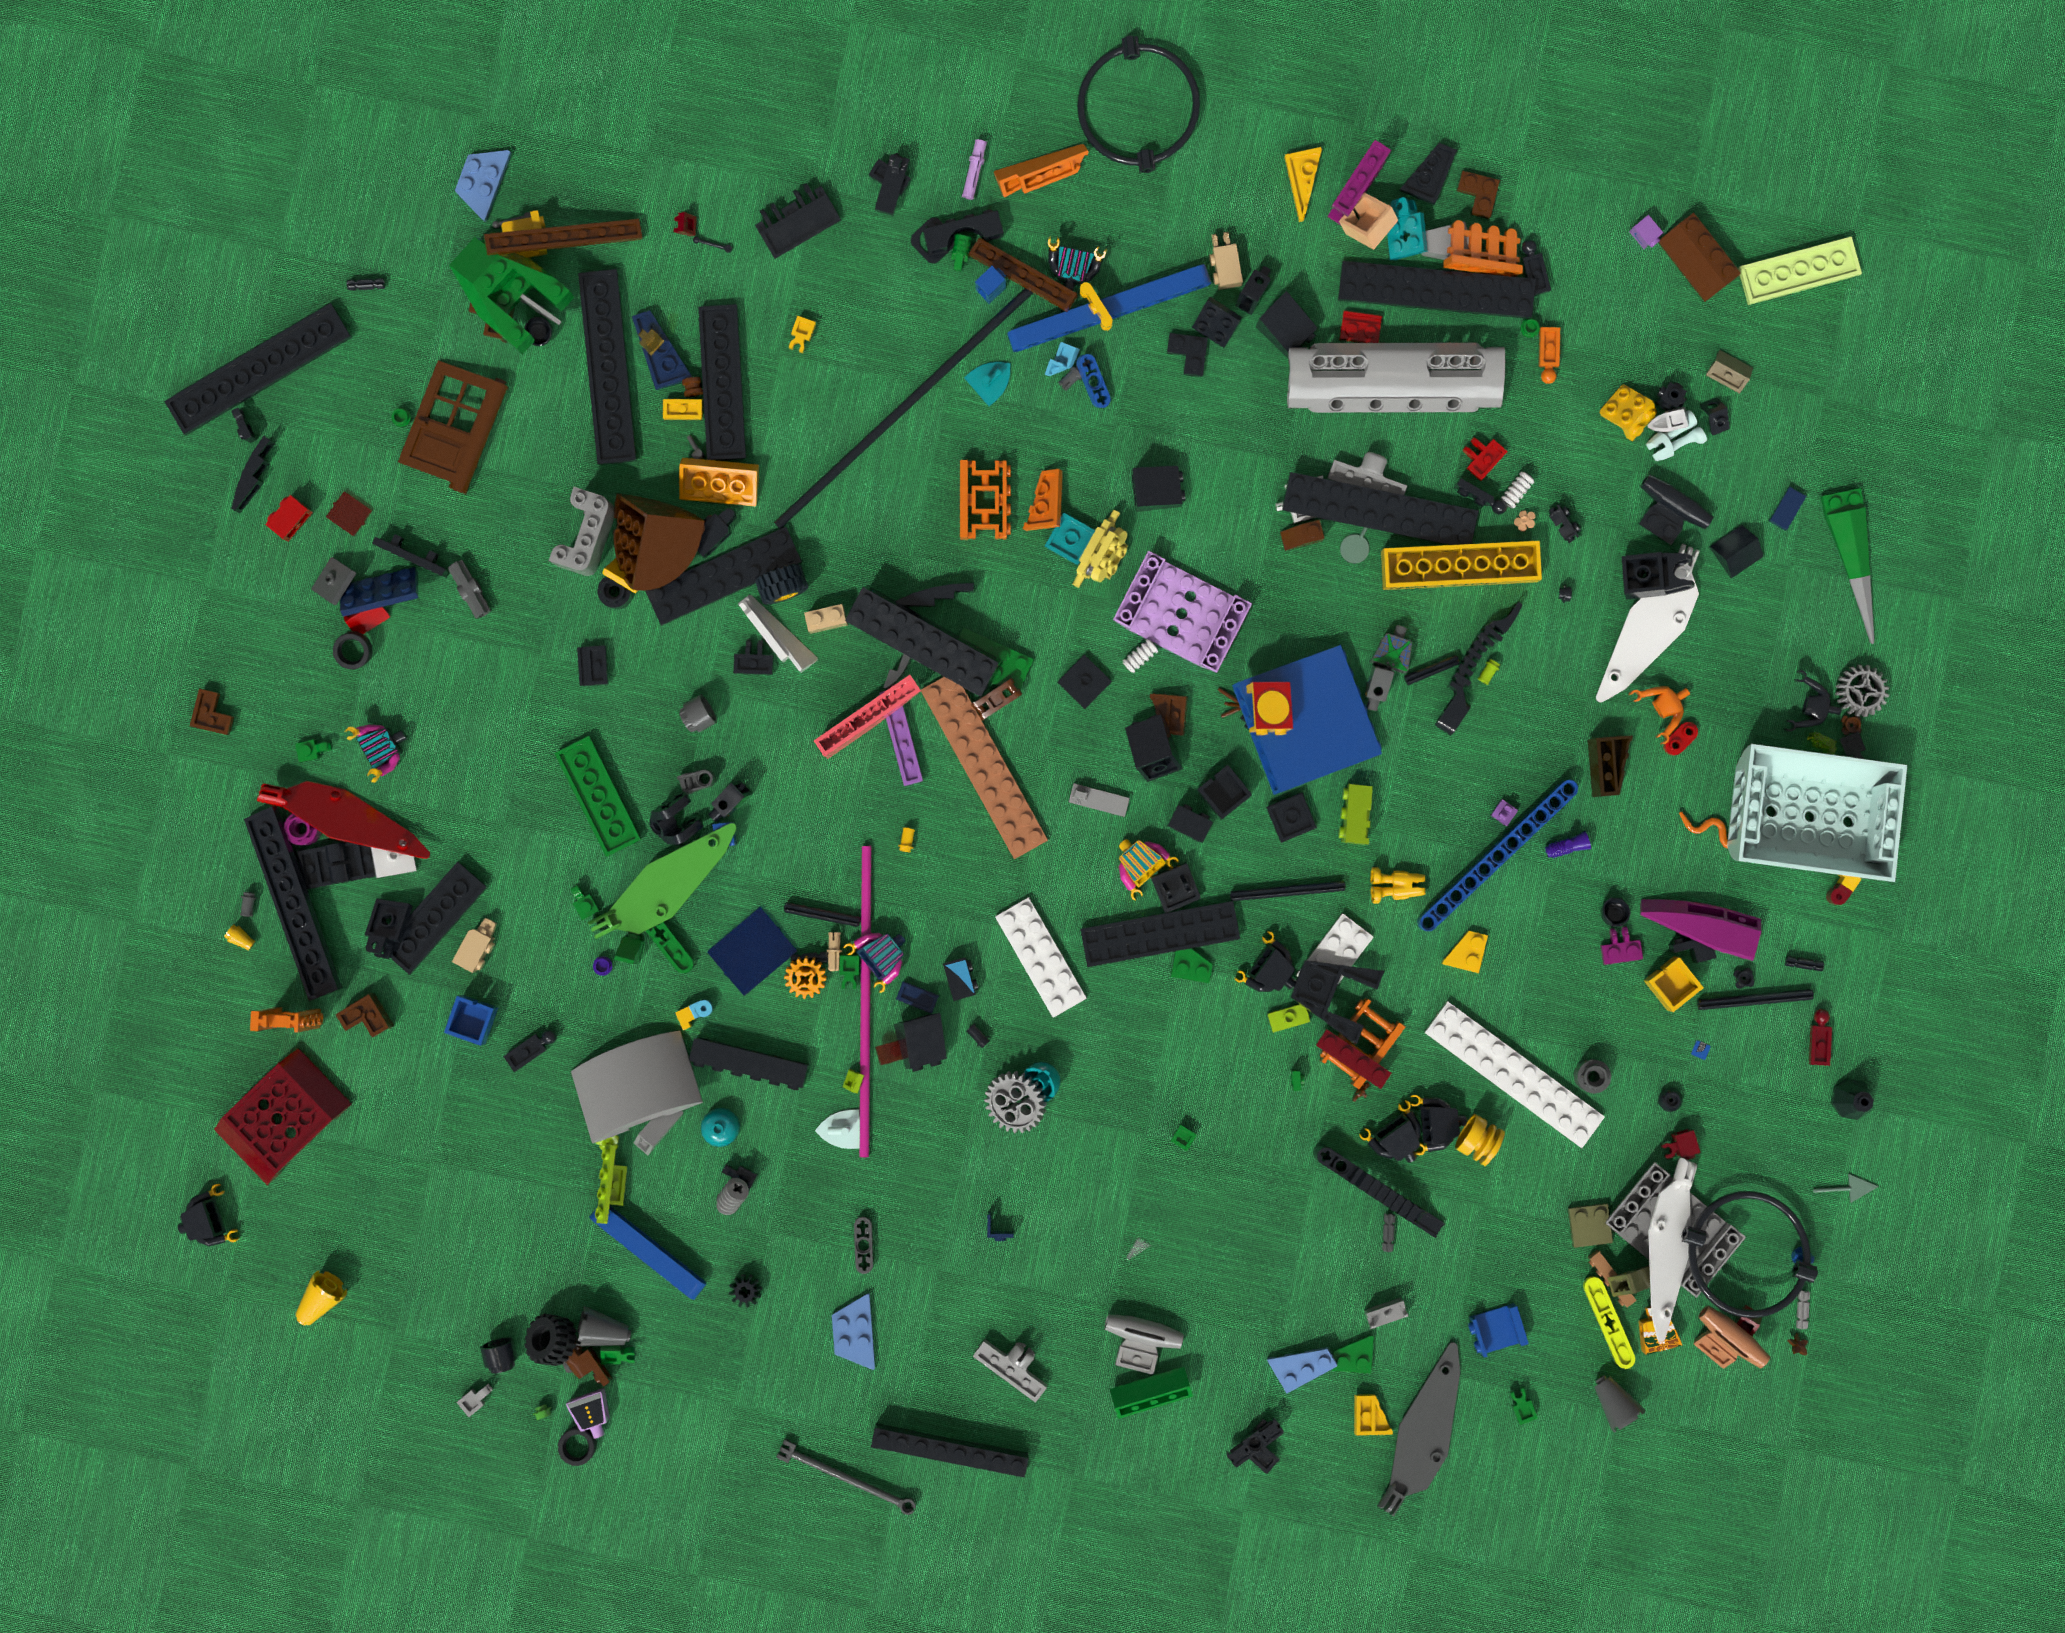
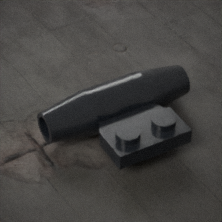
[1638,474,1714,545]

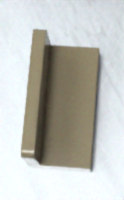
[1706,350,1753,394]

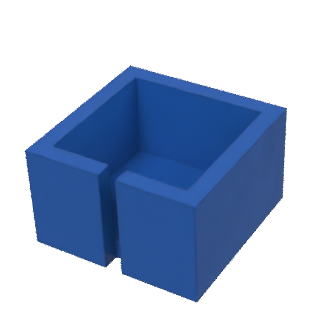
[444,995,499,1046]

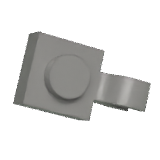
[456,1383,493,1417]

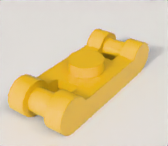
[1080,282,1113,331]

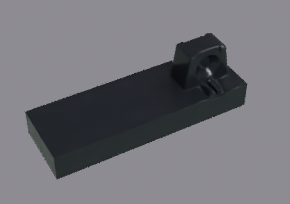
[875,154,910,216]

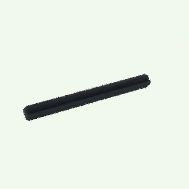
[1230,881,1346,901]
[1697,989,1814,1010]

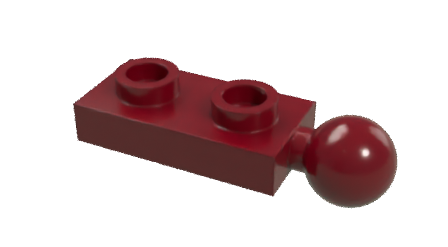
[1809,1009,1832,1066]

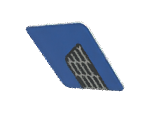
[1691,1040,1711,1060]

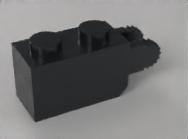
[697,508,736,559]

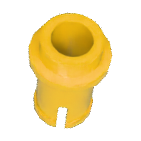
[898,828,915,853]

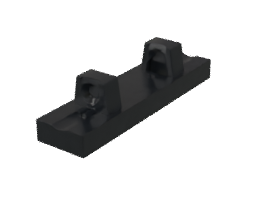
[372,534,449,578]

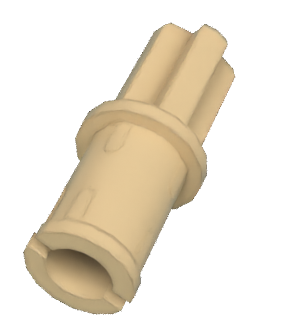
[827,932,842,971]

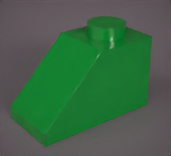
[614,933,645,964]

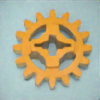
[784,956,827,999]

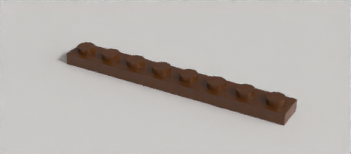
[484,219,642,255]

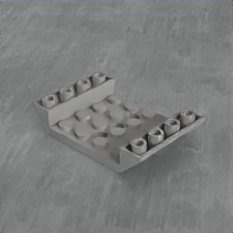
[1605,1162,1746,1298]

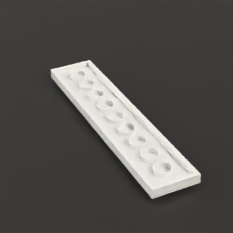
[1424,1001,1605,1148]

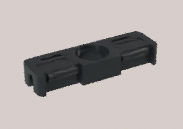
[1226,1417,1284,1467]

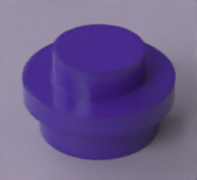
[593,956,613,976]

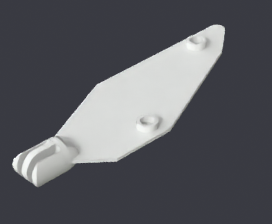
[1596,544,1700,702]
[1648,1158,1697,1342]

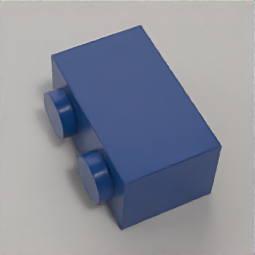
[975,266,1006,304]

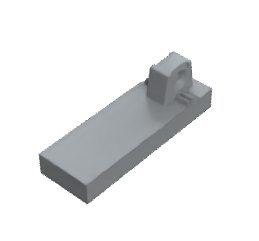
[1069,784,1130,817]

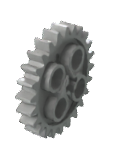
[984,1071,1047,1133]

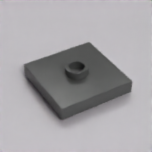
[311,557,356,606]

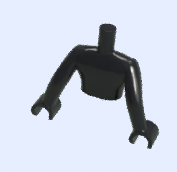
[1783,670,1842,732]

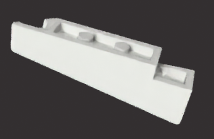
[738,595,818,673]

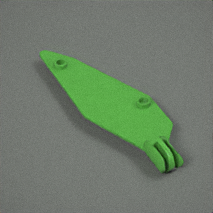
[588,823,737,939]

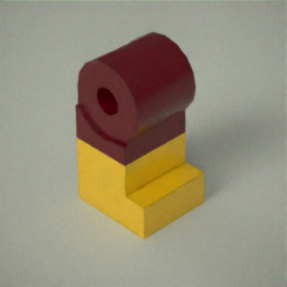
[1826,875,1861,905]

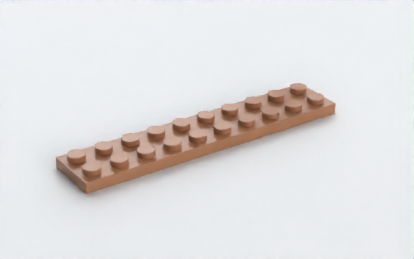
[921,677,1048,859]

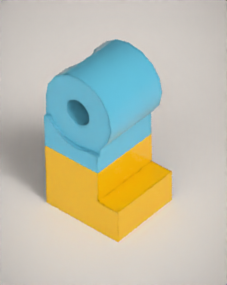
[675,1000,713,1030]

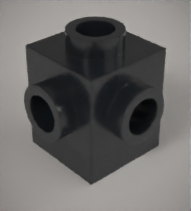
[1655,382,1687,411]

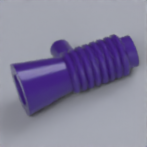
[1545,831,1591,858]

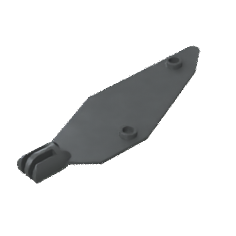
[1377,1342,1460,1516]

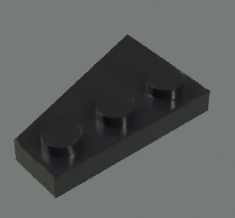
[1399,143,1457,205]

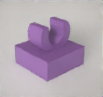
[1490,799,1518,826]

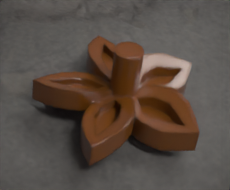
[1787,1332,1808,1355]

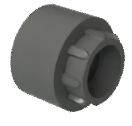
[679,694,717,732]
[1574,1059,1611,1094]

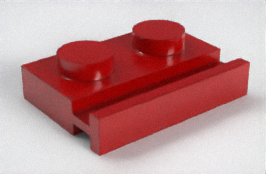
[1339,311,1382,343]

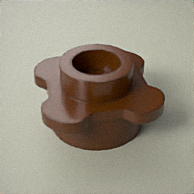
[1841,716,1861,735]

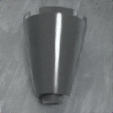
[575,1306,631,1346]
[1594,1375,1646,1433]

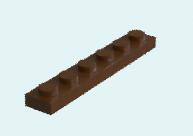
[969,238,1077,312]

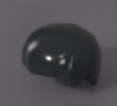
[524,317,553,346]
[1600,897,1631,927]

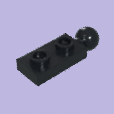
[1522,239,1551,296]
[1454,478,1507,515]
[503,1029,557,1072]

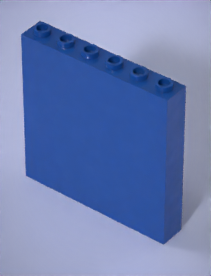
[1232,645,1382,795]

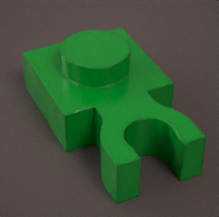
[839,955,860,989]
[600,1345,635,1364]
[1509,1387,1538,1425]

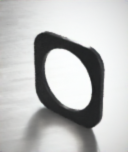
[911,218,955,264]

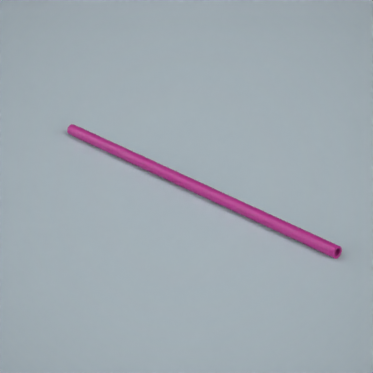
[859,846,871,1157]

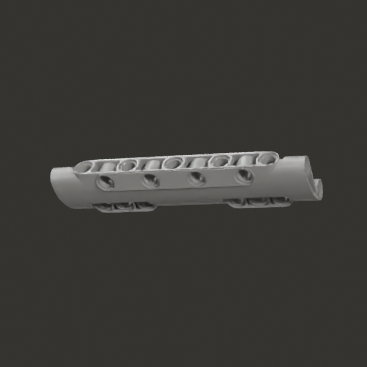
[1287,343,1505,413]

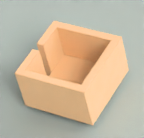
[1339,192,1398,250]

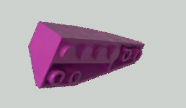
[1640,899,1761,961]

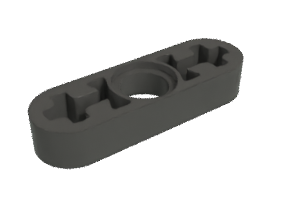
[854,1216,874,1274]

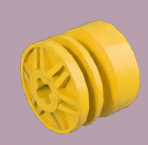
[1455,1114,1505,1166]

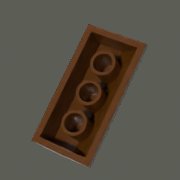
[1658,213,1741,302]

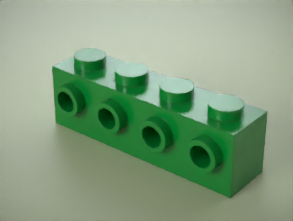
[1110,1367,1193,1419]

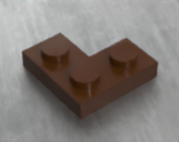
[1457,171,1500,219]
[190,689,234,736]

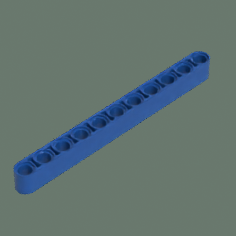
[1007,264,1212,352]
[1417,780,1578,931]

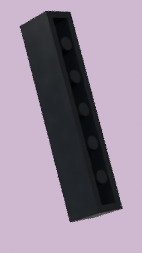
[689,1037,810,1090]

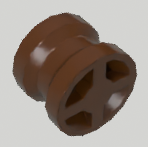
[682,377,703,397]

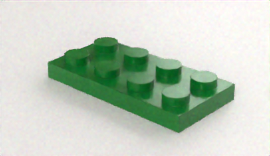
[960,627,1034,691]

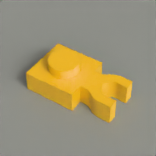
[789,316,816,353]

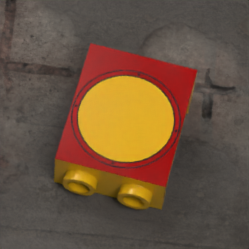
[1246,682,1293,735]

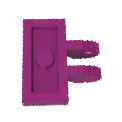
[1600,926,1643,965]

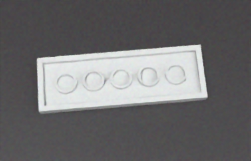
[995,897,1087,1018]

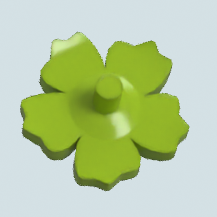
[596,1135,619,1150]

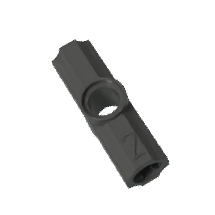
[448,560,491,619]

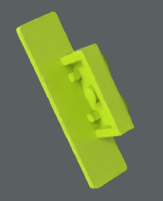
[595,1145,627,1224]

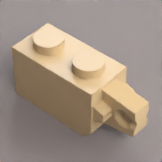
[452,918,497,973]

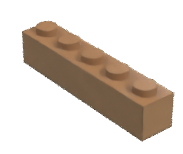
[1588,1250,1637,1307]

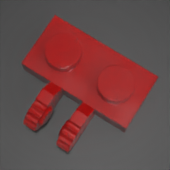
[1463,438,1508,481]

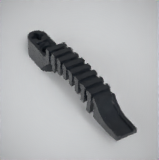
[1435,602,1522,736]
[1313,1144,1445,1238]

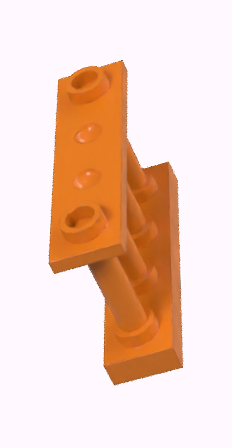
[1320,998,1405,1089]

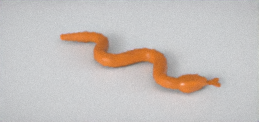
[1679,811,1728,849]

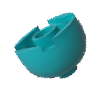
[1024,1062,1061,1102]
[701,1108,740,1147]

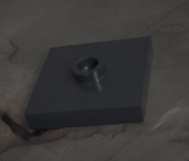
[1057,655,1112,709]
[1266,793,1317,843]

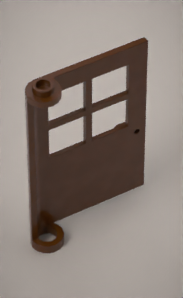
[398,360,509,495]

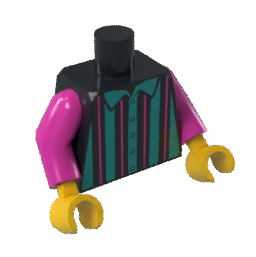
[344,724,408,783]

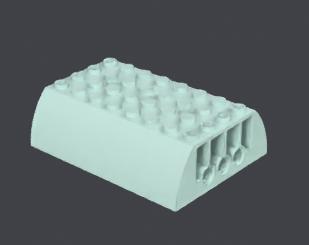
[1727,744,1907,882]

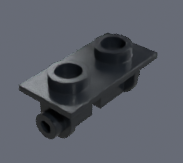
[1548,503,1582,543]

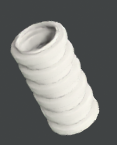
[1501,472,1534,508]
[1123,639,1158,673]

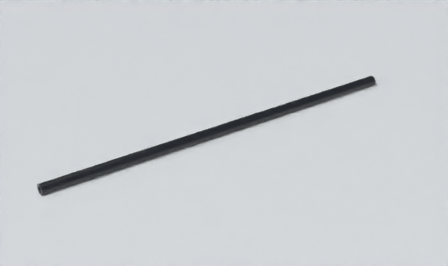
[774,288,1033,529]

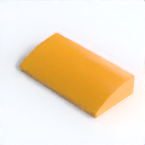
[679,458,759,506]

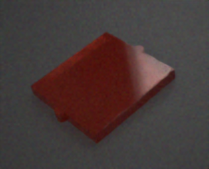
[326,491,372,536]

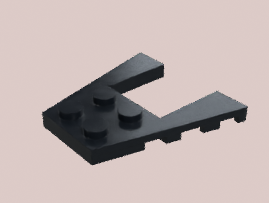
[1290,960,1384,1044]

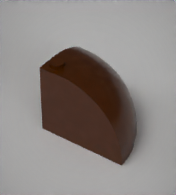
[613,493,705,591]

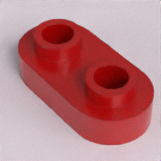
[1663,722,1698,755]

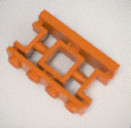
[960,460,1011,540]
[250,1007,323,1032]

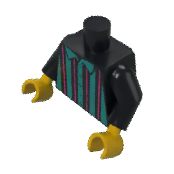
[1048,236,1107,291]

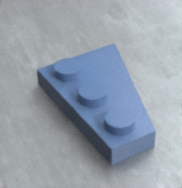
[1267,1347,1338,1393]

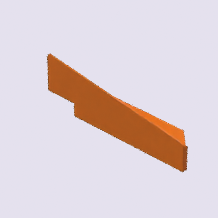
[994,144,1089,197]

